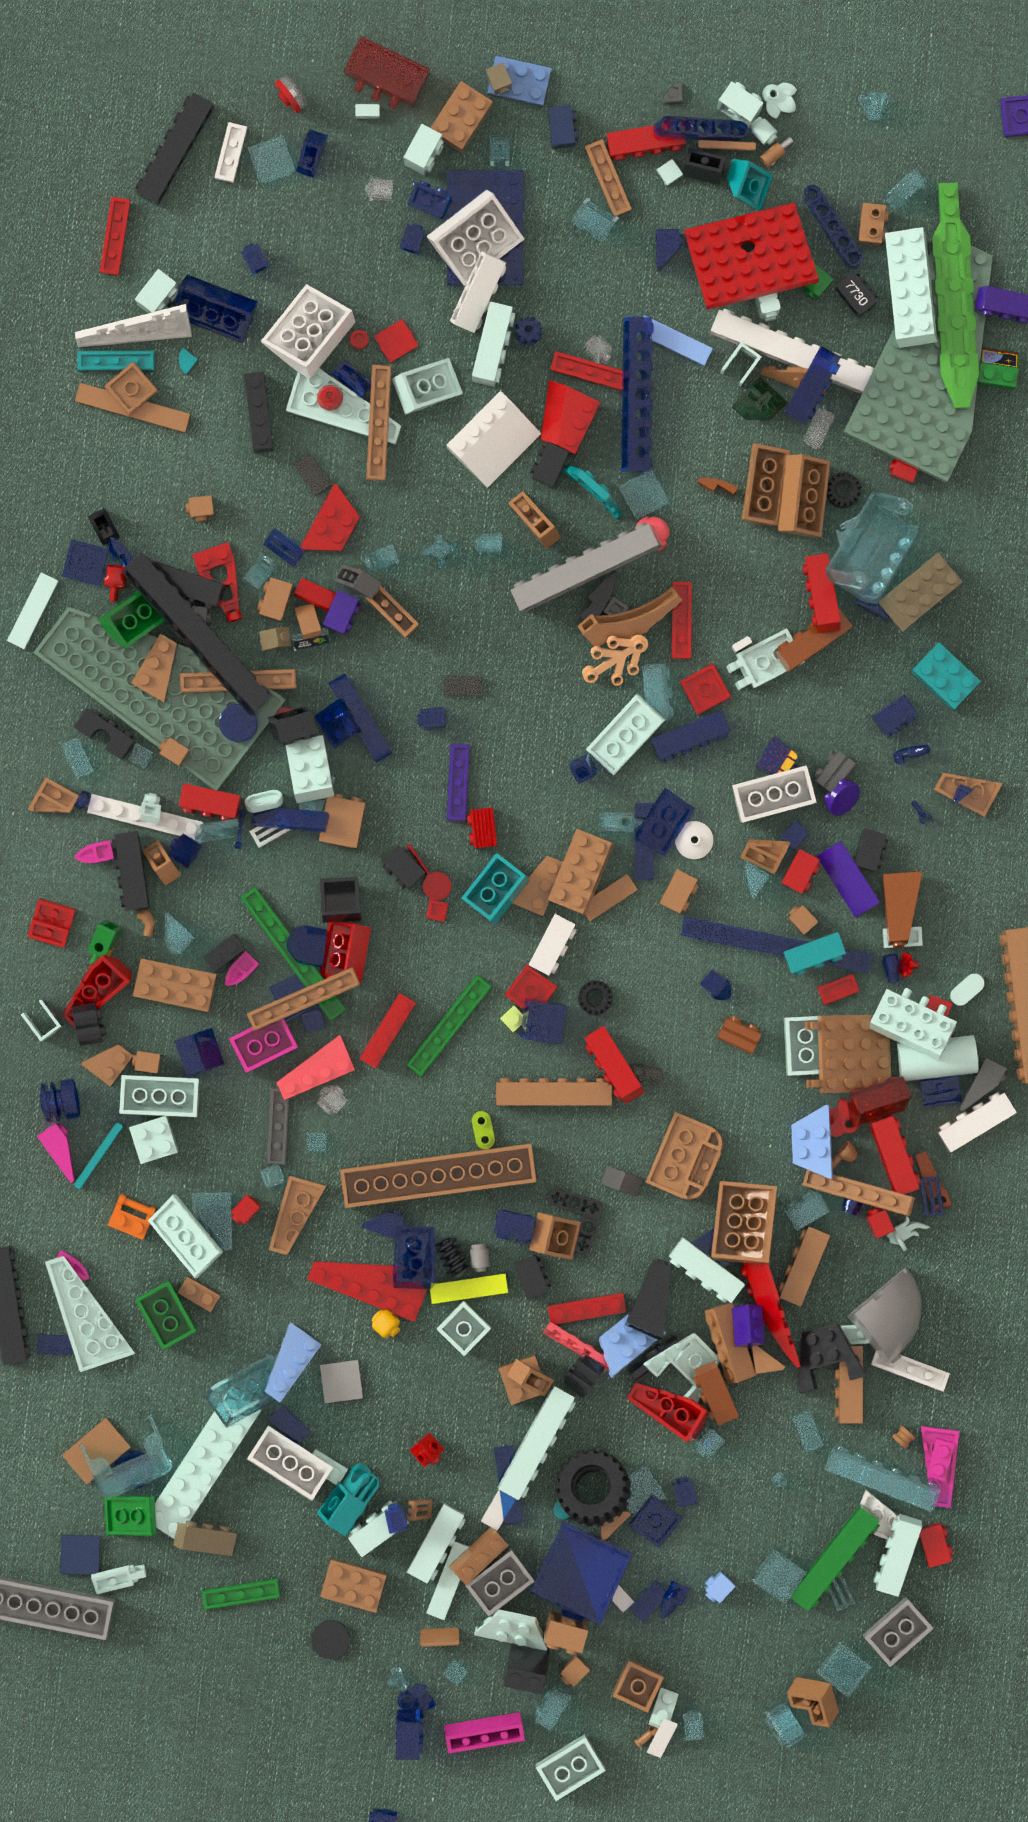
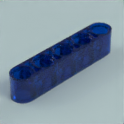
[654,116,748,142]
[803,185,863,269]
[329,673,393,763]

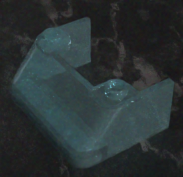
[80,1413,172,1498]

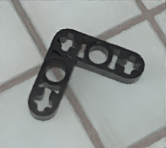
[548,1189,602,1254]

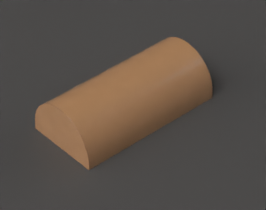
[741,443,790,526]

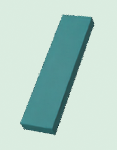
[78,351,155,371]
[74,1122,124,1190]

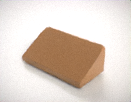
[420,1628,459,1647]

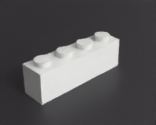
[450,251,506,333]
[937,1092,1017,1153]

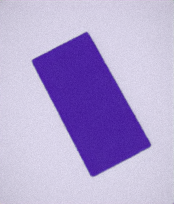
[817,841,879,917]

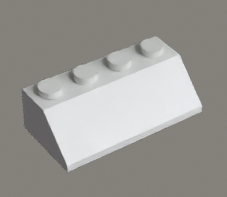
[732,765,817,823]
[247,1426,333,1501]

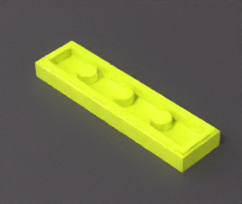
[429,1273,508,1304]

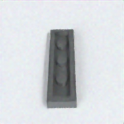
[266,1087,290,1165]

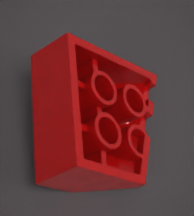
[541,380,601,457]

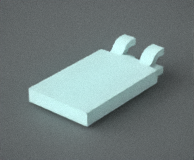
[726,628,805,690]

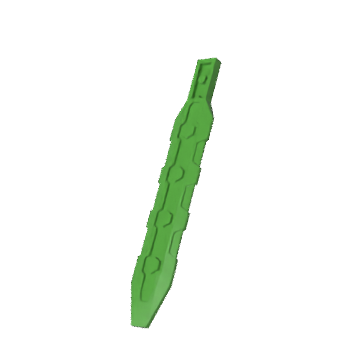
[932,182,979,408]

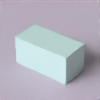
[355,104,380,119]

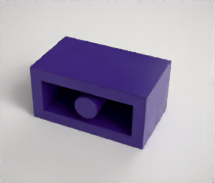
[322,590,361,635]
[732,1304,765,1348]

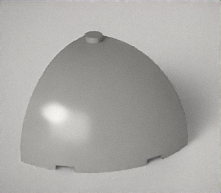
[847,1267,922,1364]

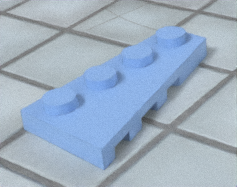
[265,1322,321,1402]

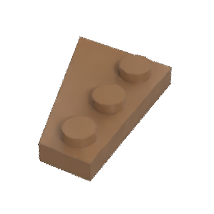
[131,634,177,703]

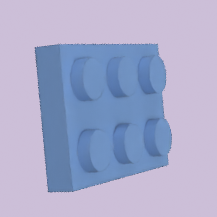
[487,56,551,107]

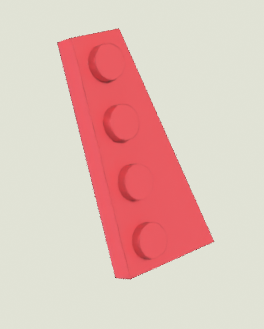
[276,1035,355,1100]
[543,1322,609,1372]

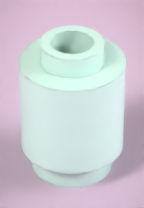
[750,116,778,145]

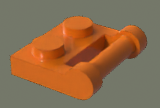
[108,1193,157,1240]

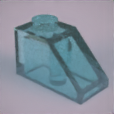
[884,168,927,211]
[475,533,503,557]
[164,912,197,955]

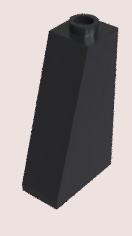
[625,1259,671,1341]

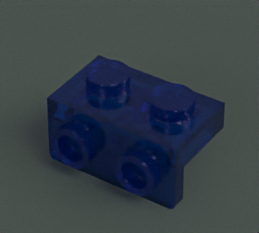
[407,180,452,219]

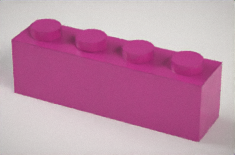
[444,1712,525,1754]

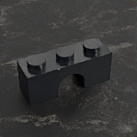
[74,708,135,761]

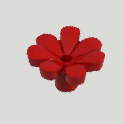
[897,952,919,978]

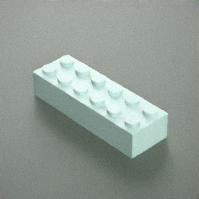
[885,227,937,348]
[497,1386,576,1500]

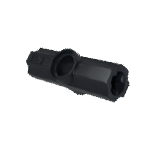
[628,1335,679,1383]

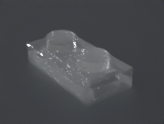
[802,407,835,450]

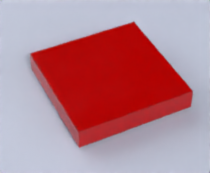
[679,664,731,716]
[505,965,557,1017]

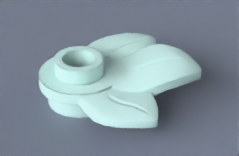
[763,83,797,119]

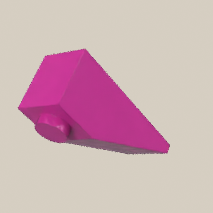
[37,1122,76,1183]

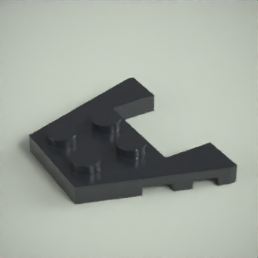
[798,1324,868,1393]

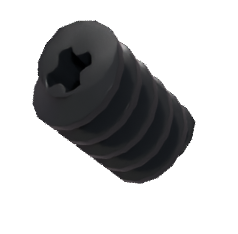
[433,1237,471,1280]

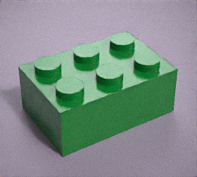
[135,1280,198,1350]

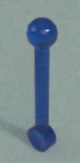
[235,809,246,849]

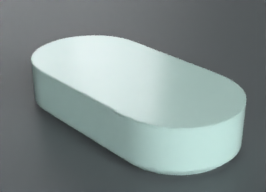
[245,790,283,813]
[950,974,984,1005]

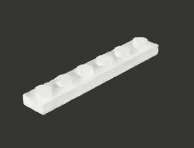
[87,794,204,841]

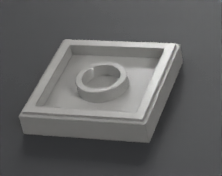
[320,1360,363,1403]

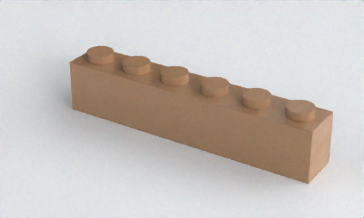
[496,1078,612,1105]

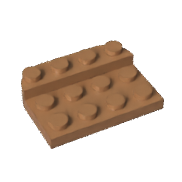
[645,1112,724,1200]

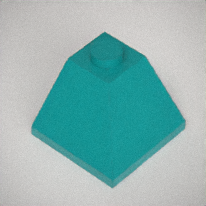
[727,159,773,211]

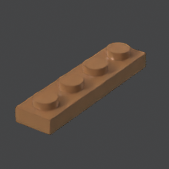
[585,139,632,218]

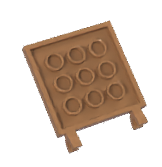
[805,1015,891,1093]

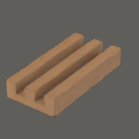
[407,1498,433,1521]

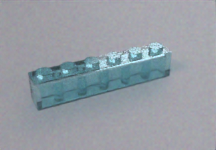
[824,1445,941,1513]

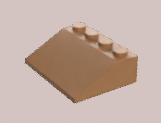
[711,1181,777,1263]

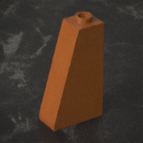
[882,871,922,948]

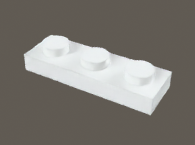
[215,122,247,183]

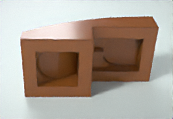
[697,478,738,496]

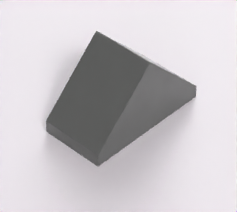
[600,1166,643,1197]

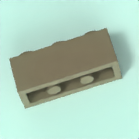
[173,1521,237,1556]

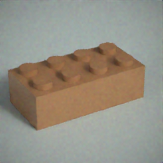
[778,454,830,538]
[548,829,614,916]
[133,959,217,1012]
[544,1610,588,1655]

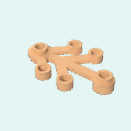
[582,635,648,686]

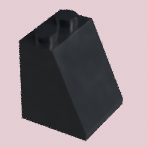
[504,1643,550,1695]

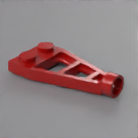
[192,542,243,623]

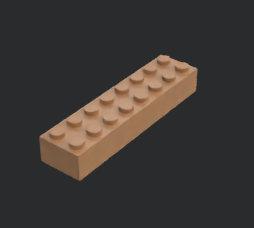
[999,927,1028,1084]

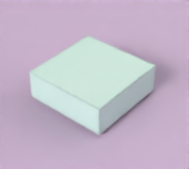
[656,159,683,186]

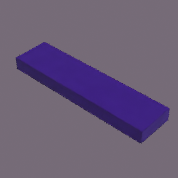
[447,744,470,822]

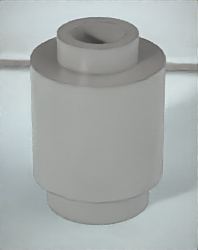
[469,1244,490,1272]

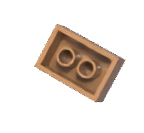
[431,81,493,154]
[320,1557,387,1613]

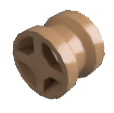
[892,1425,916,1449]

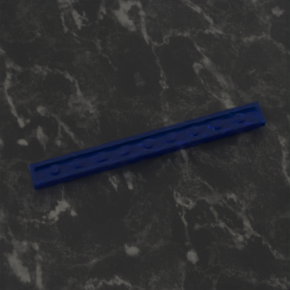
[680,916,872,973]

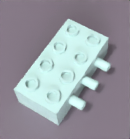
[869,988,957,1061]

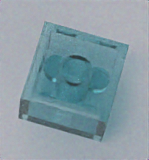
[752,1548,807,1604]
[816,1640,872,1697]

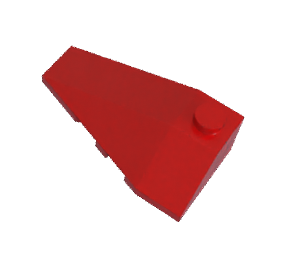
[62,954,132,1029]
[626,1382,708,1442]

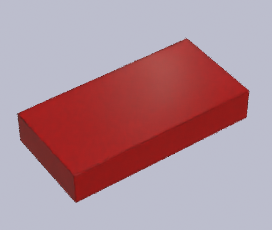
[293,578,336,611]
[817,973,860,1005]

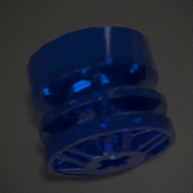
[40,1078,81,1123]

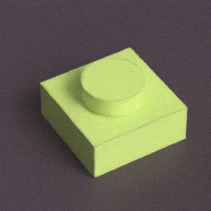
[500,1006,527,1032]

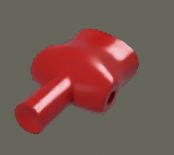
[104,565,126,602]

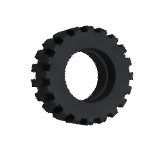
[555,1449,631,1527]

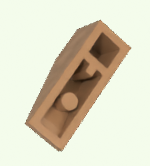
[508,491,561,549]

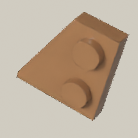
[28,778,80,813]
[740,839,791,874]
[81,1044,133,1087]

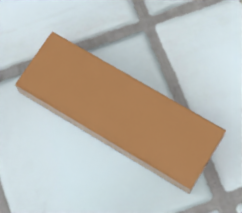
[698,140,756,151]
[586,874,638,921]

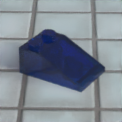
[393,1226,436,1289]

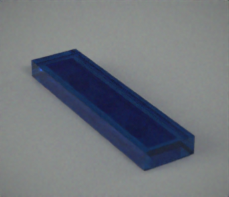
[634,803,654,880]
[251,808,329,832]
[494,1445,523,1524]

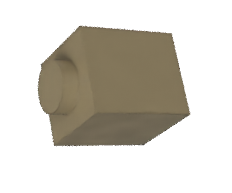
[486,62,512,95]
[259,627,292,651]

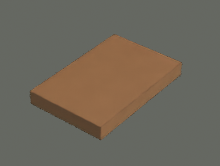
[62,1417,131,1485]

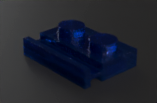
[919,1075,962,1108]

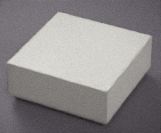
[732,636,752,653]

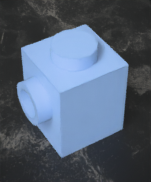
[705,1571,735,1603]

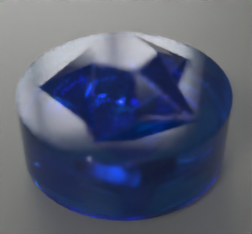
[75,790,90,810]

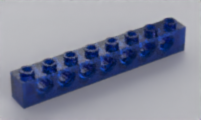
[621,316,654,473]

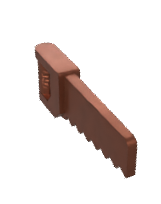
[915,1151,952,1214]

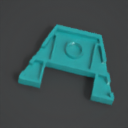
[562,465,622,520]

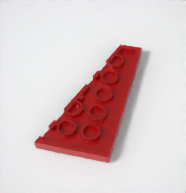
[307,1261,436,1322]

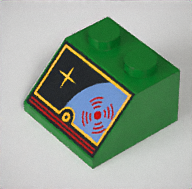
[977,347,1019,391]

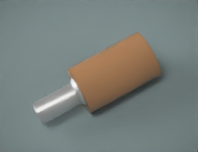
[759,137,793,168]

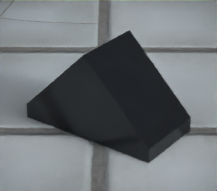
[88,508,120,545]

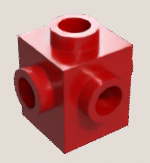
[409,1432,445,1468]

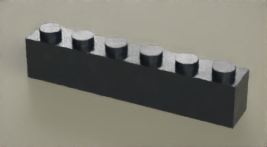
[136,93,214,206]
[0,1246,31,1365]

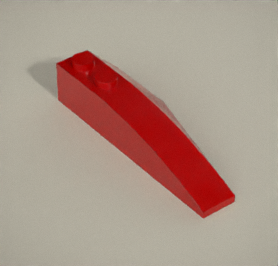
[740,1263,801,1368]

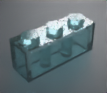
[642,663,674,722]

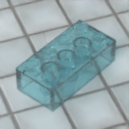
[204,1354,289,1428]

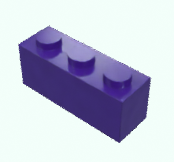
[975,286,1028,324]

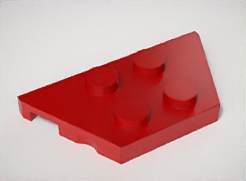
[300,483,360,551]

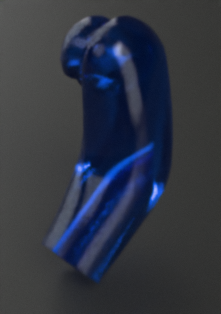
[893,744,930,764]

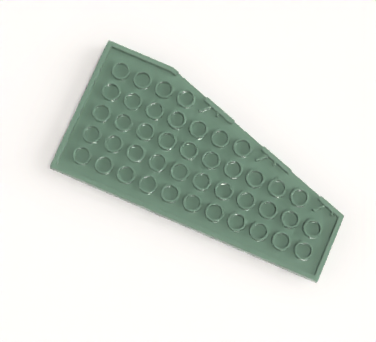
[843,245,993,483]

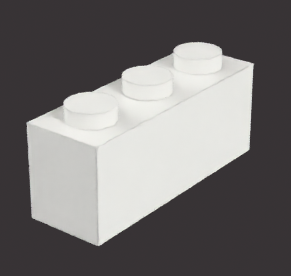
[529,914,577,976]

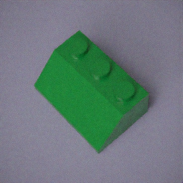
[98,591,165,649]

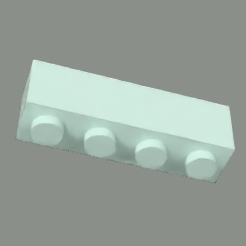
[669,1237,745,1303]
[407,1502,466,1583]
[873,1514,922,1597]

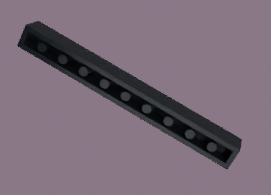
[122,553,271,716]

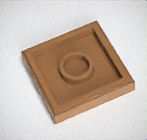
[104,362,158,416]

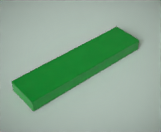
[201,1578,281,1610]

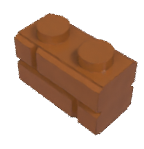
[717,1016,762,1054]

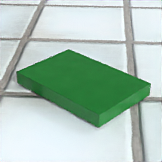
[104,1496,157,1536]

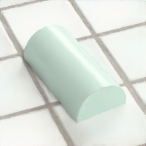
[897,1035,978,1082]
[119,1075,199,1117]

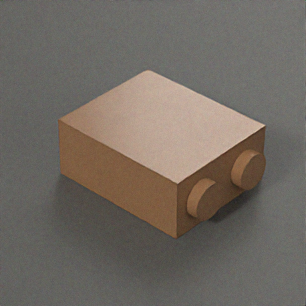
[319,793,366,849]

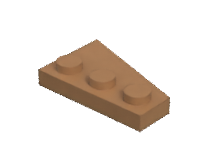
[934,773,1003,817]
[512,856,563,916]

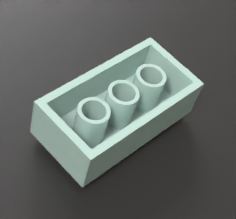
[472,302,515,387]

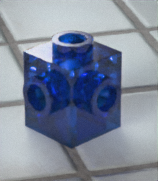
[515,316,542,346]
[169,833,202,868]

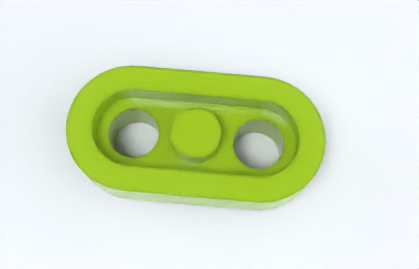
[472,1111,495,1149]

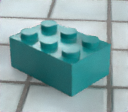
[911,642,981,711]
[461,853,530,925]

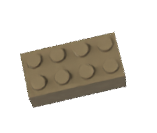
[878,553,963,632]

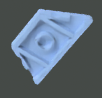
[791,1105,833,1179]
[599,1315,666,1378]

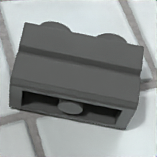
[814,750,856,793]

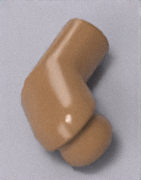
[137,909,156,937]

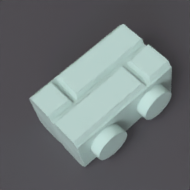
[755,293,781,322]

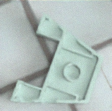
[643,1333,719,1403]

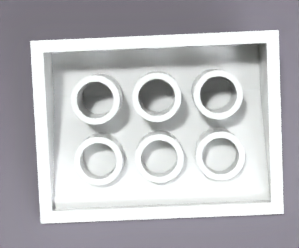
[427,190,524,286]
[261,284,355,379]
[447,391,541,488]

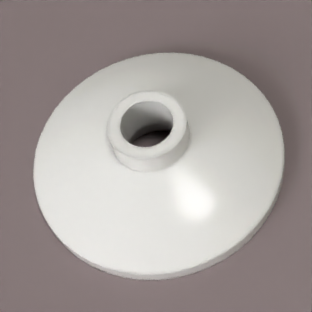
[675,821,713,859]

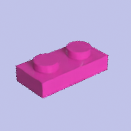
[927,1439,955,1481]

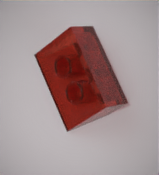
[847,1076,912,1128]

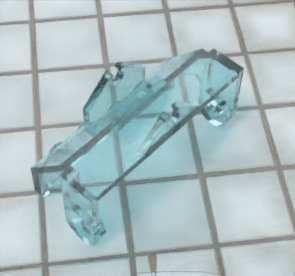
[825,491,921,605]

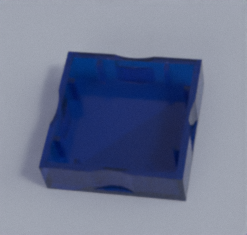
[530,1521,633,1626]

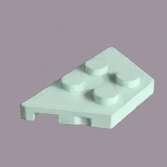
[474,1609,548,1651]

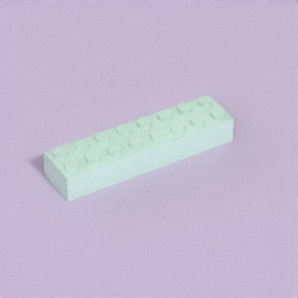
[155,1388,262,1539]

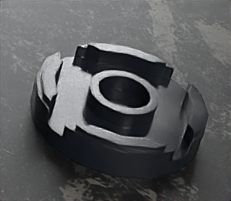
[312,1620,350,1659]

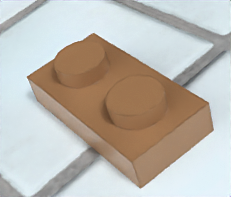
[178,1276,221,1312]

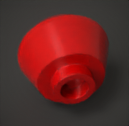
[317,385,343,411]

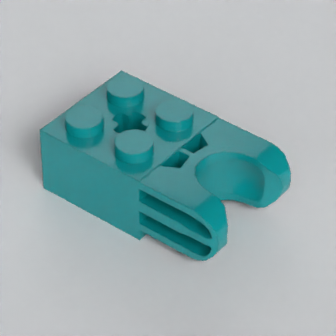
[317,1463,379,1536]

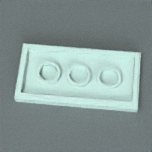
[586,694,665,775]
[148,1195,223,1278]

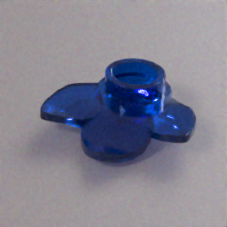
[397,1684,436,1722]

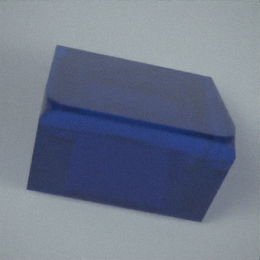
[952,784,974,804]

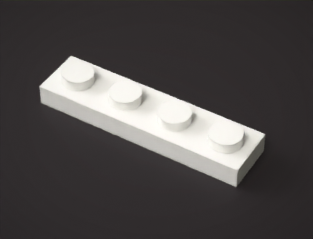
[870,1351,950,1392]

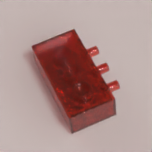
[344,36,430,109]

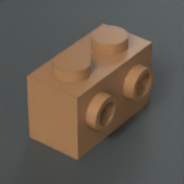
[857,203,889,247]

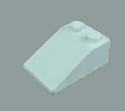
[392,358,463,415]

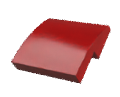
[28,898,76,948]

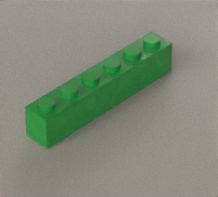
[790,1504,880,1611]

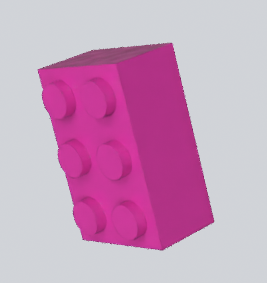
[229,1018,299,1073]

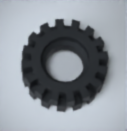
[827,472,861,508]
[578,980,613,1015]

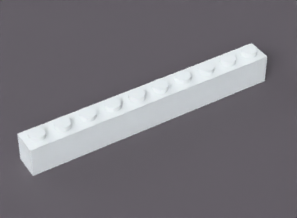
[710,309,874,394]

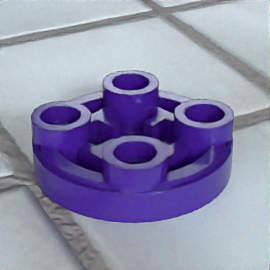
[824,779,860,816]

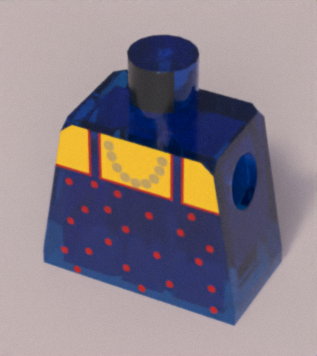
[755,736,799,775]

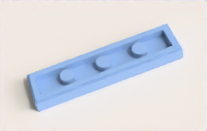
[636,315,713,366]

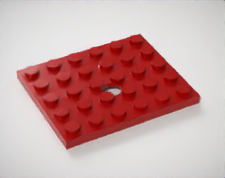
[684,202,819,310]

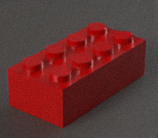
[868,1115,921,1194]

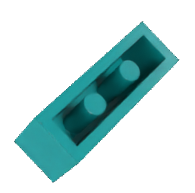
[783,932,846,976]

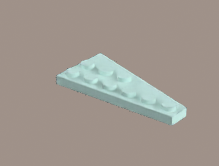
[45,1256,135,1372]

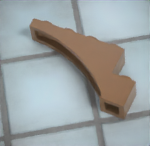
[578,587,682,649]

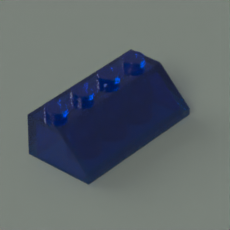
[174,274,258,343]

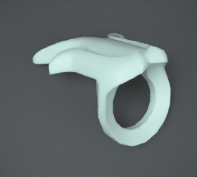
[886,1216,930,1251]

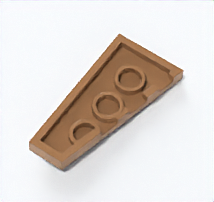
[269,1176,326,1255]

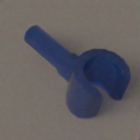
[911,800,932,825]

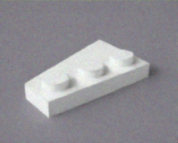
[860,1489,898,1539]

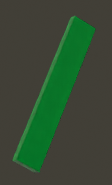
[406,975,492,1077]

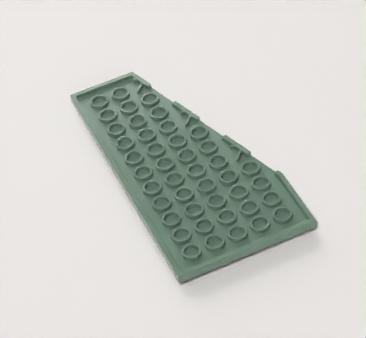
[33,607,286,791]

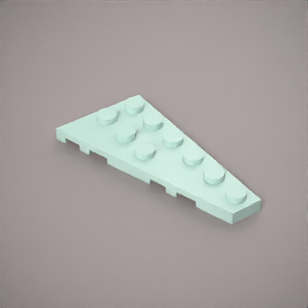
[286,368,401,445]

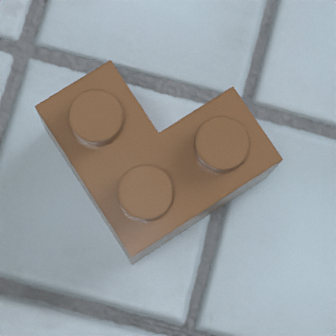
[787,1677,839,1728]

